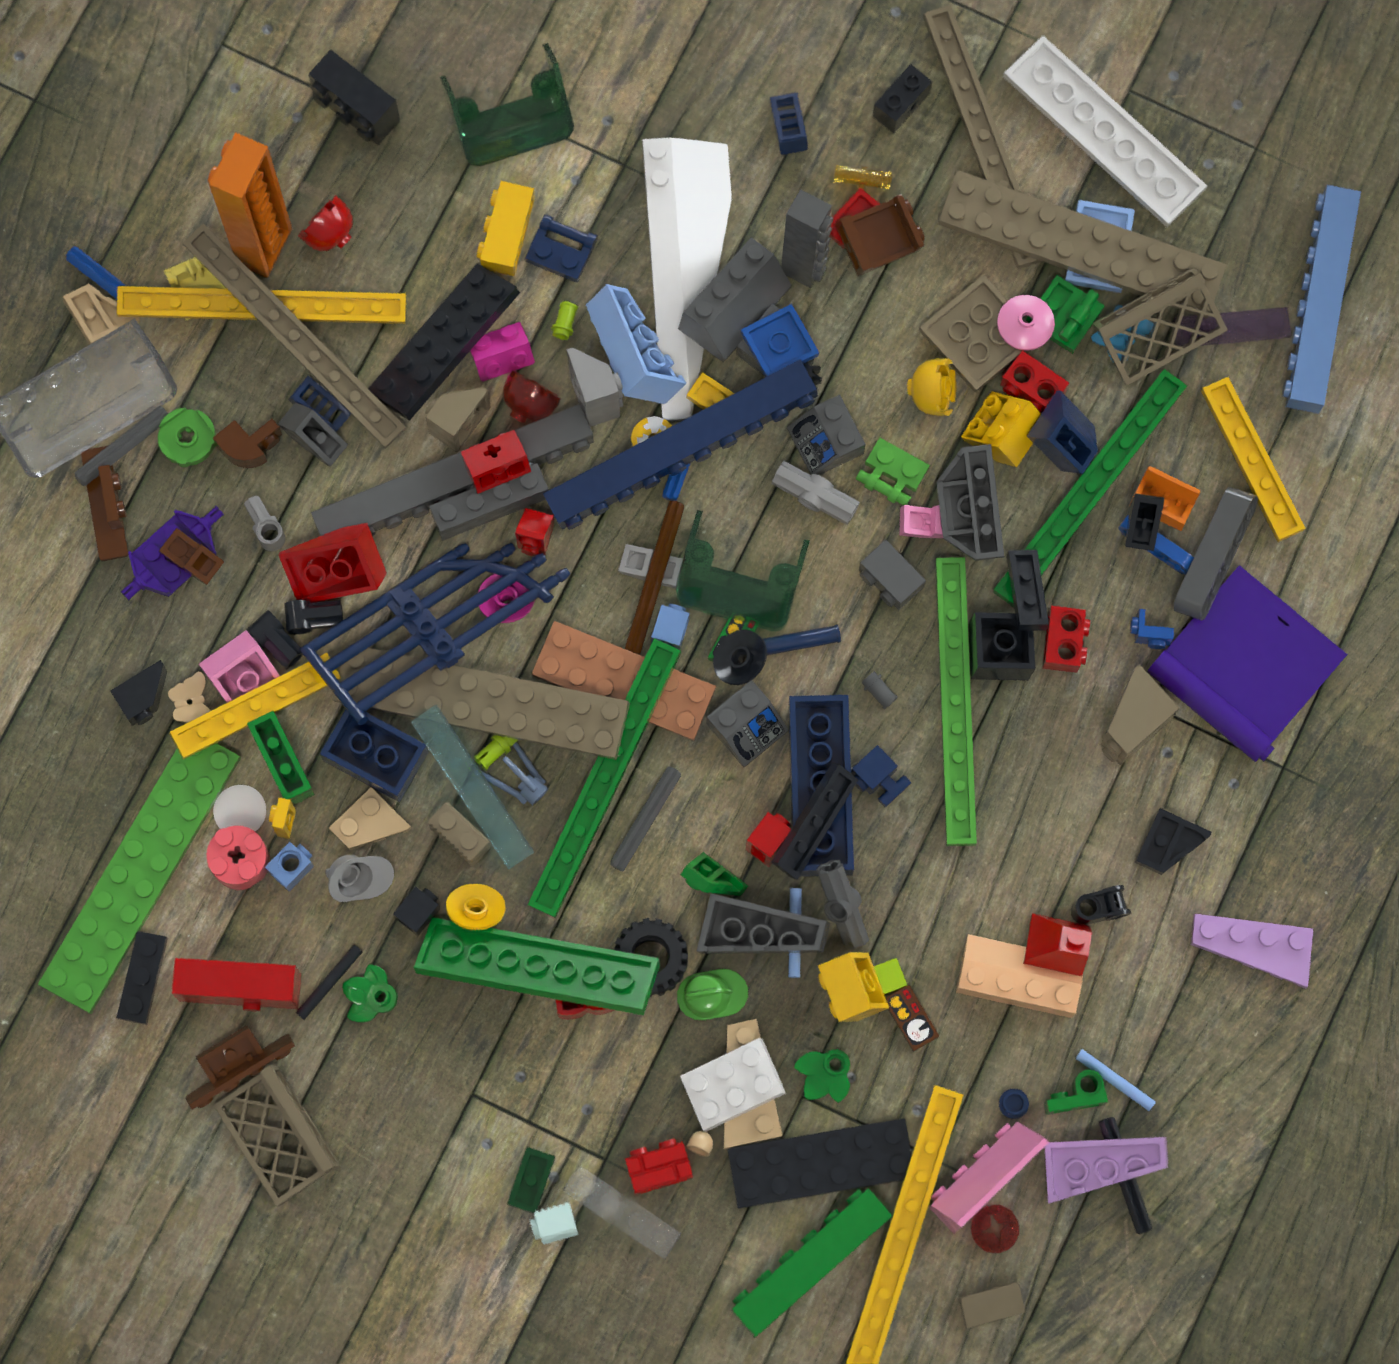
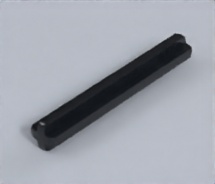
[1099,1117,1152,1234]

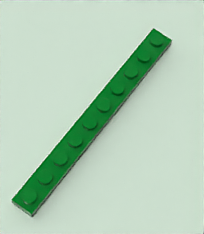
[993,369,1187,608]
[528,638,682,918]

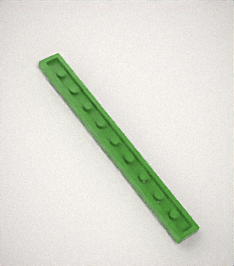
[935,557,977,846]

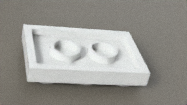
[680,1038,786,1132]

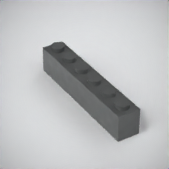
[781,189,834,288]

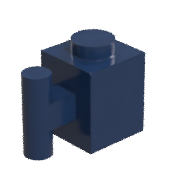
[851,745,911,807]

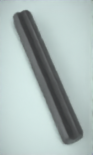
[75,406,168,486]
[610,766,681,872]

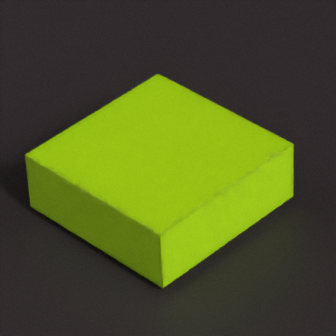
[874,958,907,995]

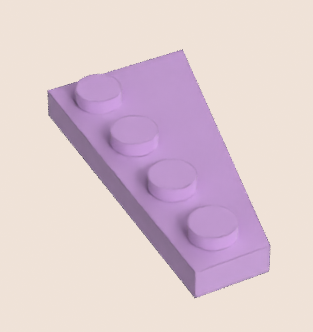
[1191,914,1313,989]
[1045,1137,1168,1203]

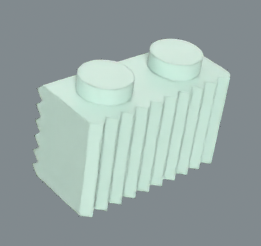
[530,1202,578,1245]

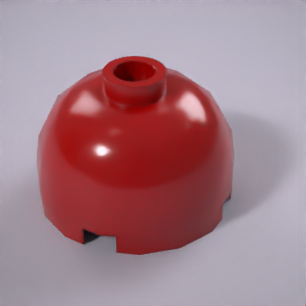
[298,195,353,252]

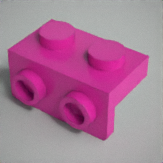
[470,322,535,382]

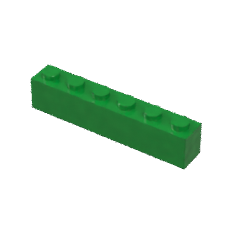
[731,1188,892,1338]

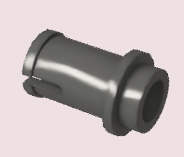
[862,671,898,709]

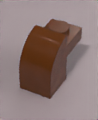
[212,419,282,468]

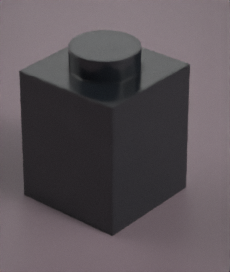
[393,886,440,936]

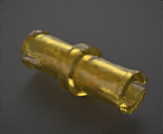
[834,164,893,190]

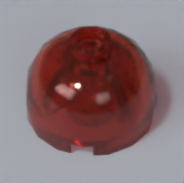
[502,370,562,423]

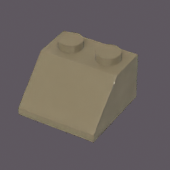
[425,387,491,452]

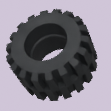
[614,918,688,997]

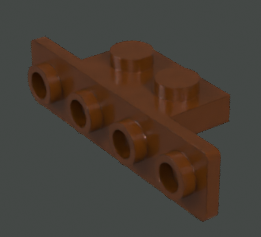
[81,446,128,561]
[185,1025,295,1110]

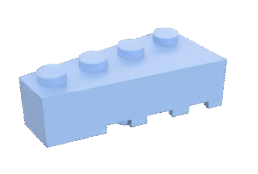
[586,284,687,404]

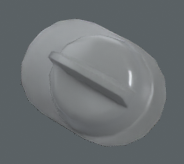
[325,855,394,902]

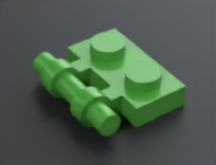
[856,438,930,505]

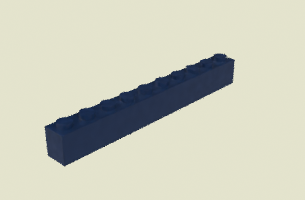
[543,359,818,530]

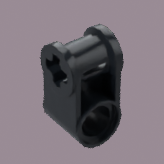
[1071,885,1131,925]

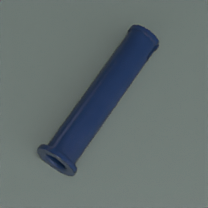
[763,624,841,656]

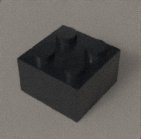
[968,612,1036,681]

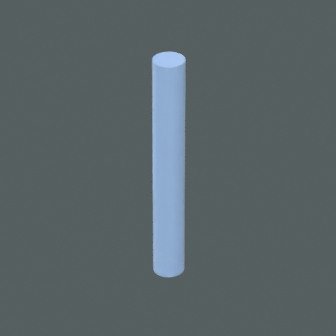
[788,888,802,978]
[1075,1049,1156,1111]

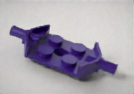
[120,506,224,601]

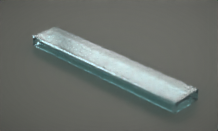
[411,705,534,870]

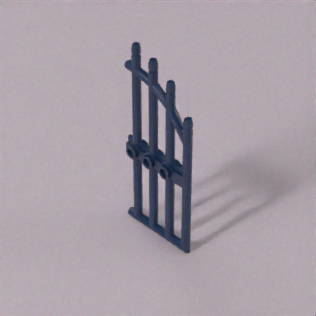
[299,543,570,725]

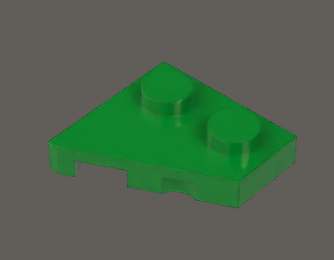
[680,852,748,896]

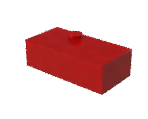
[172,958,301,1012]

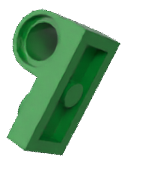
[1044,1070,1108,1115]

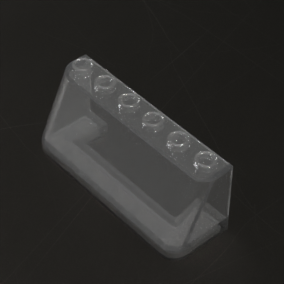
[0,318,177,478]

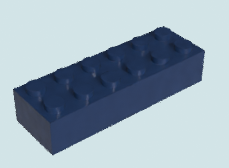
[788,695,854,877]

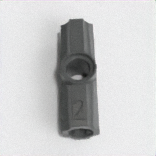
[816,860,869,949]

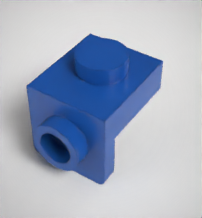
[1130,609,1174,649]

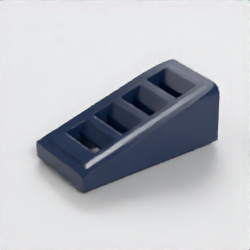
[769,92,808,155]
[288,376,351,432]

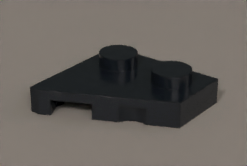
[1135,808,1212,875]

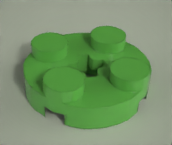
[158,408,216,467]

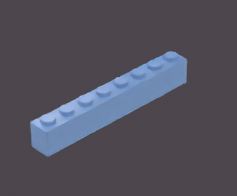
[1282,185,1361,414]

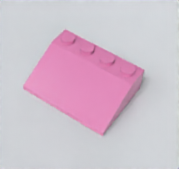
[929,1122,1049,1234]

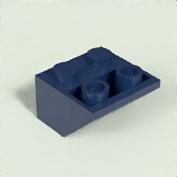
[1027,390,1098,474]

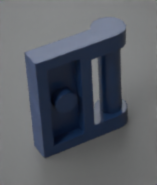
[525,214,598,283]

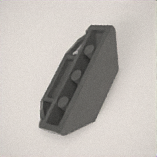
[937,444,1004,561]

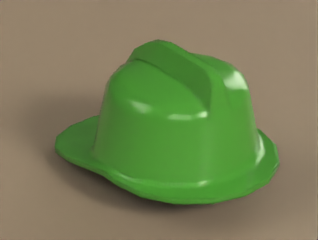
[677,969,748,1020]

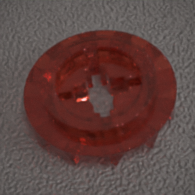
[971,1205,1020,1253]

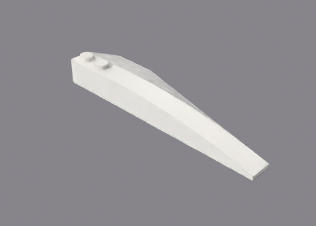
[643,138,732,421]

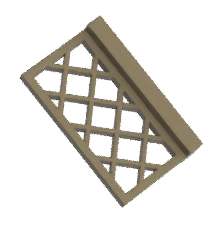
[1093,268,1228,386]
[214,1065,340,1206]

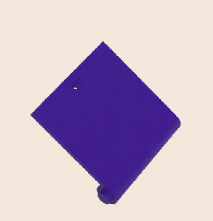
[1147,565,1348,762]

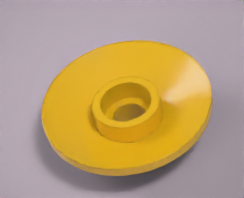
[446,884,506,930]

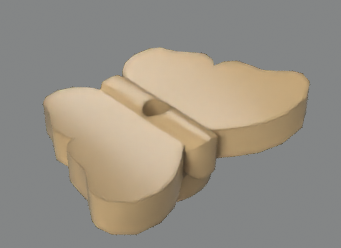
[168,671,211,723]

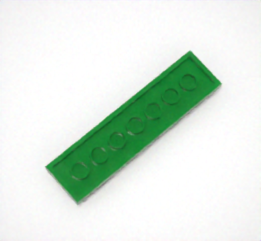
[414,917,660,1016]

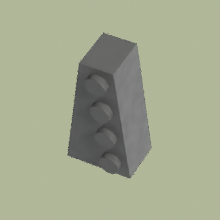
[696,894,830,954]

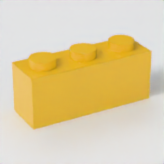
[477,181,535,277]

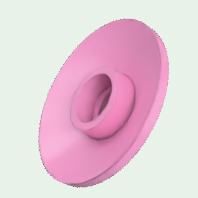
[997,295,1055,351]

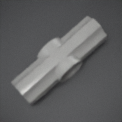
[771,461,860,525]

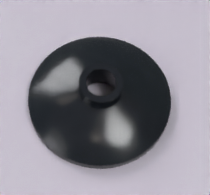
[713,630,767,685]

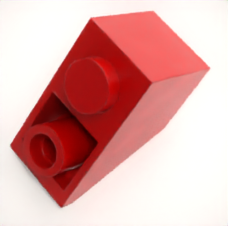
[515,508,555,556]

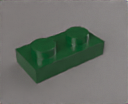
[507,1147,556,1214]

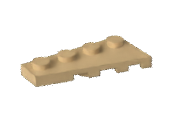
[724,1019,782,1150]

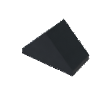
[1125,493,1164,551]

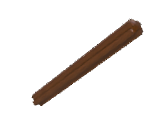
[625,500,684,655]

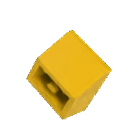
[961,392,1041,467]

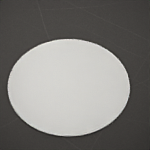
[213,785,266,831]

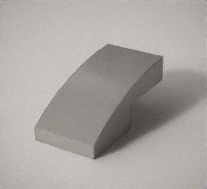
[618,544,685,589]

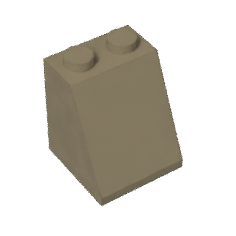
[1101,664,1179,766]

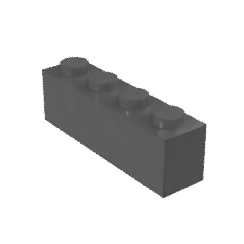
[429,463,549,541]

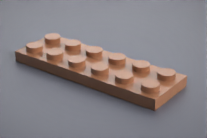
[532,621,716,741]

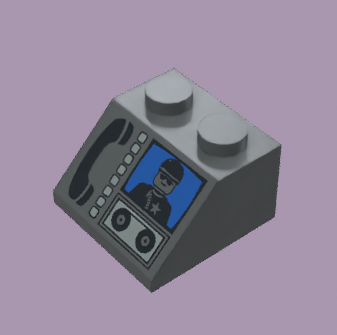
[787,395,866,475]
[706,680,789,768]

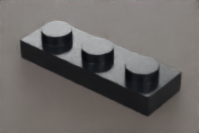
[1007,550,1049,631]
[116,931,168,1025]

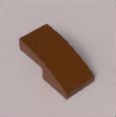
[159,528,224,585]

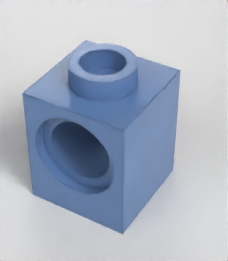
[651,604,690,650]
[265,842,314,892]

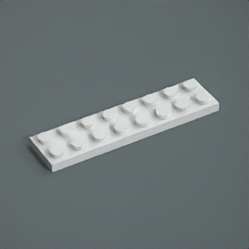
[1003,36,1207,227]

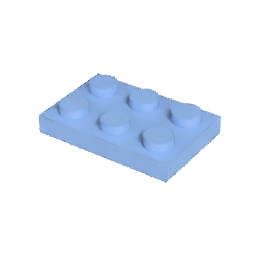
[1065,200,1135,293]

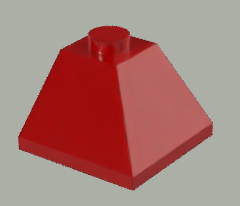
[1023,913,1092,977]

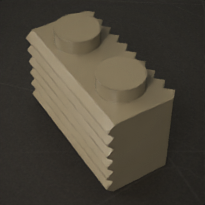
[429,802,492,866]

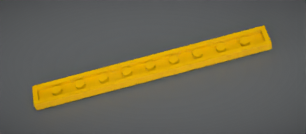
[117,286,406,324]
[846,1085,963,1364]

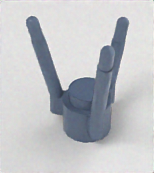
[475,742,549,806]

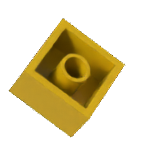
[818,952,889,1022]

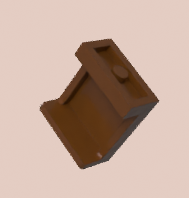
[835,194,925,276]

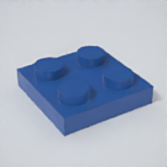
[741,304,819,377]

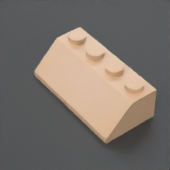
[956,934,1083,1018]

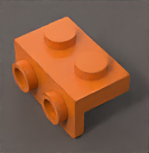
[1129,466,1200,531]

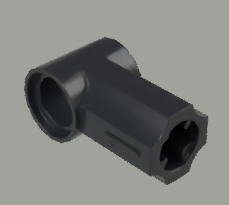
[284,600,343,635]
[246,610,303,670]

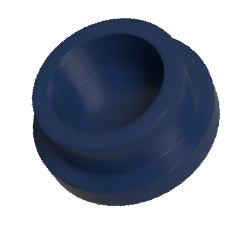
[999,1089,1029,1119]

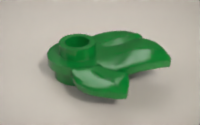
[342,965,398,1023]
[794,1049,850,1103]

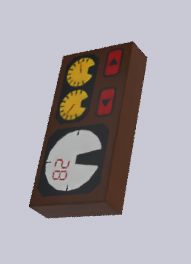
[886,985,939,1052]

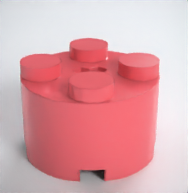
[206,825,270,890]

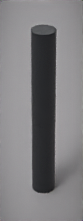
[295,945,363,1020]

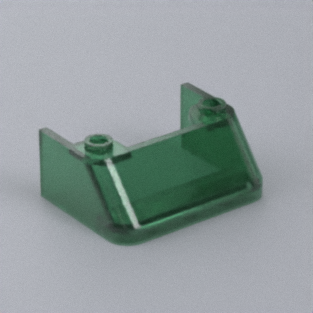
[440,43,574,166]
[676,510,810,632]

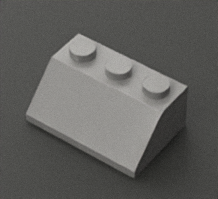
[567,348,623,427]

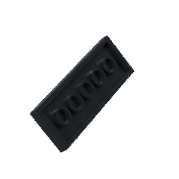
[368,263,520,421]
[727,1118,912,1209]

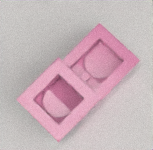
[900,505,943,538]

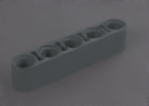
[1174,487,1258,621]

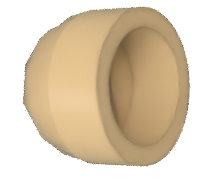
[687,1131,713,1156]

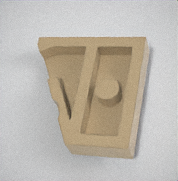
[63,284,140,347]
[329,787,411,850]

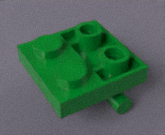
[1026,275,1105,354]

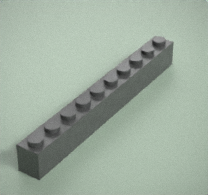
[311,404,594,536]

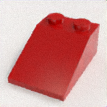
[278,523,387,603]

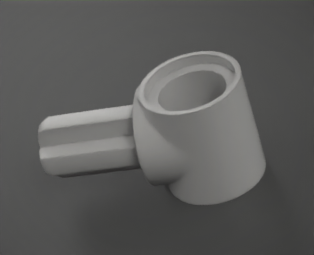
[244,496,285,551]

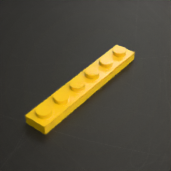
[1201,377,1305,542]
[169,653,341,760]

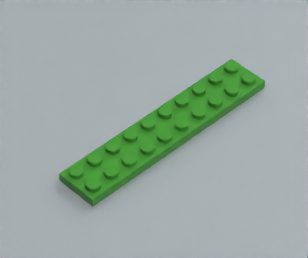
[38,743,241,1014]

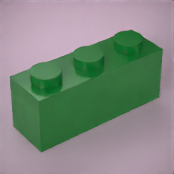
[247,711,315,805]

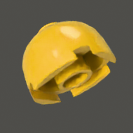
[907,359,957,416]

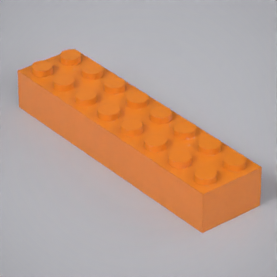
[208,132,292,278]

